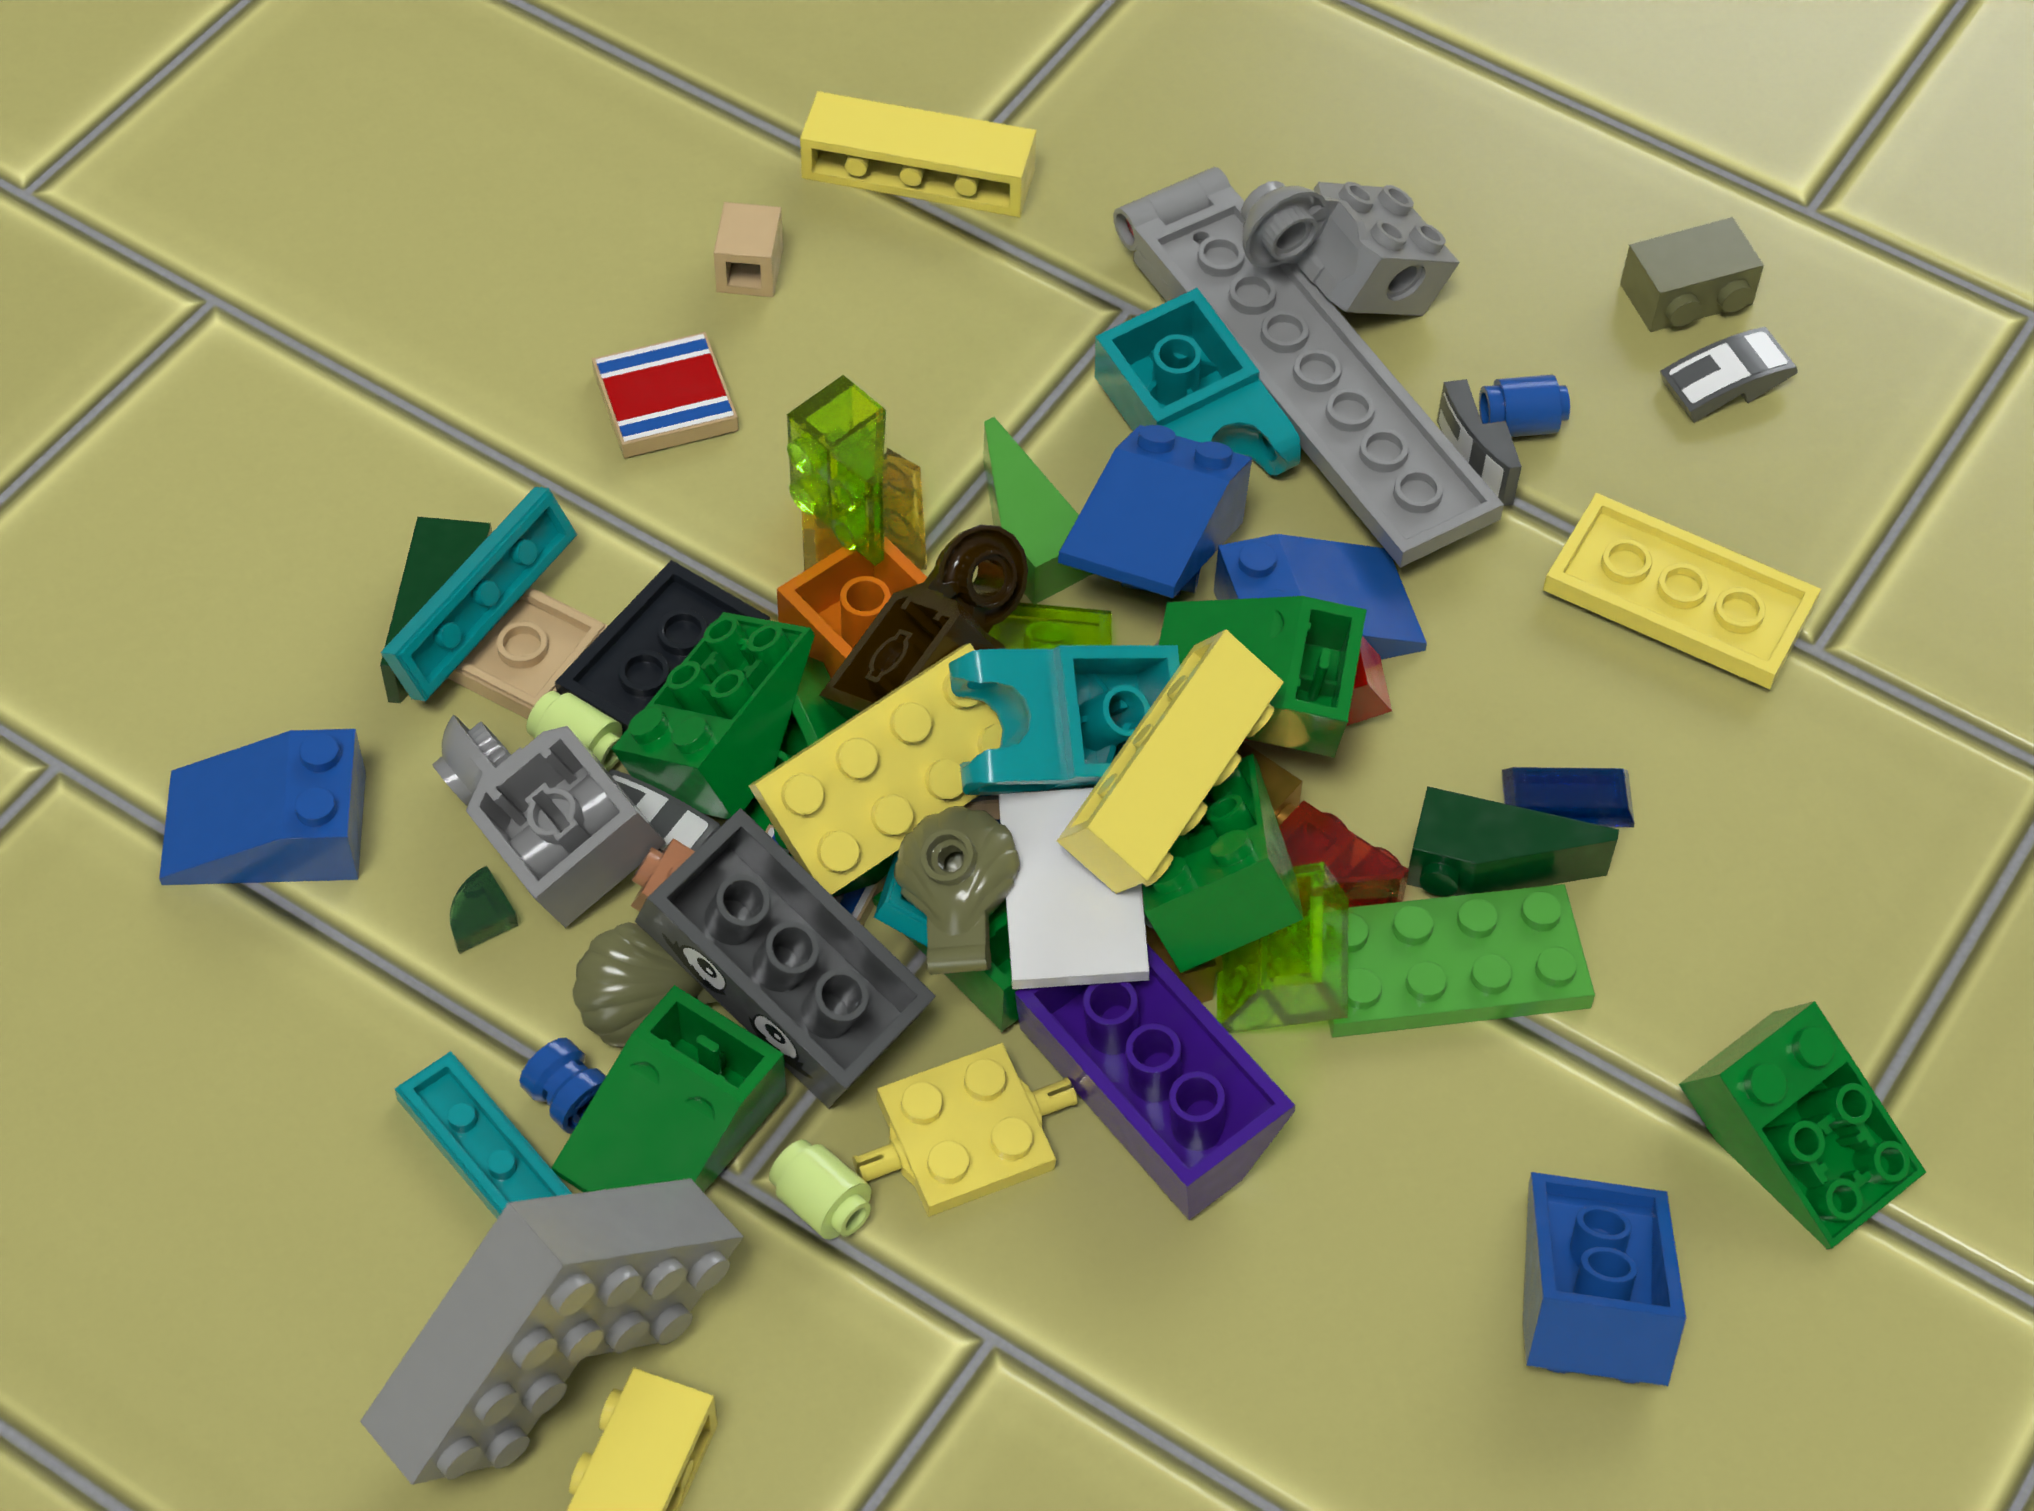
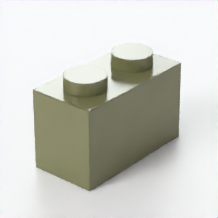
[1620,217,1764,332]

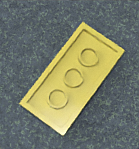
[1543,493,1821,689]
[748,643,1002,895]

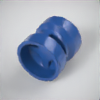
[519,1037,606,1134]

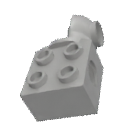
[1241,181,1460,316]
[432,715,666,928]

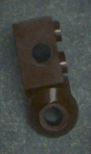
[819,525,1028,720]

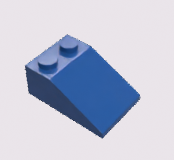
[1058,425,1252,598]
[1213,534,1427,660]
[159,729,366,885]
[1523,1172,1686,1386]

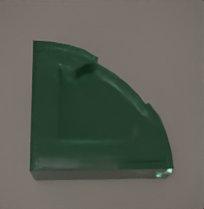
[450,865,518,954]

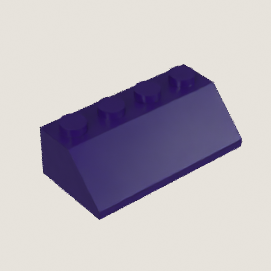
[1015,944,1295,1220]

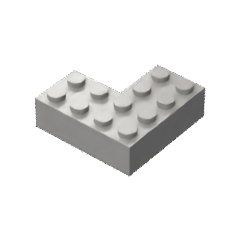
[360,1179,744,1485]

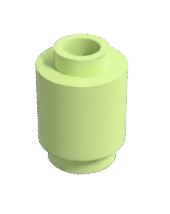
[526,691,622,771]
[769,1139,871,1240]

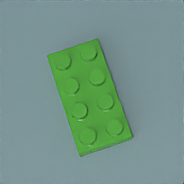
[1307,884,1595,1038]

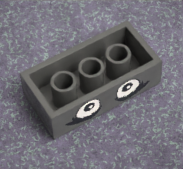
[635,808,936,1109]

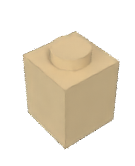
[714,202,783,297]

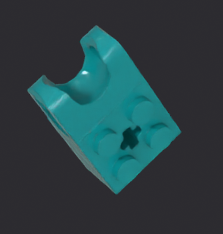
[1095,287,1301,475]
[949,645,1180,795]

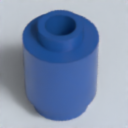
[1479,374,1570,437]

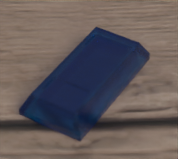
[1501,767,1635,827]

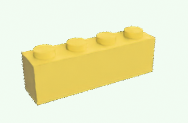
[800,91,1036,217]
[1057,629,1284,894]
[567,1367,718,1511]

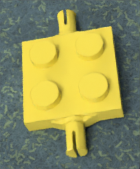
[852,1043,1077,1217]

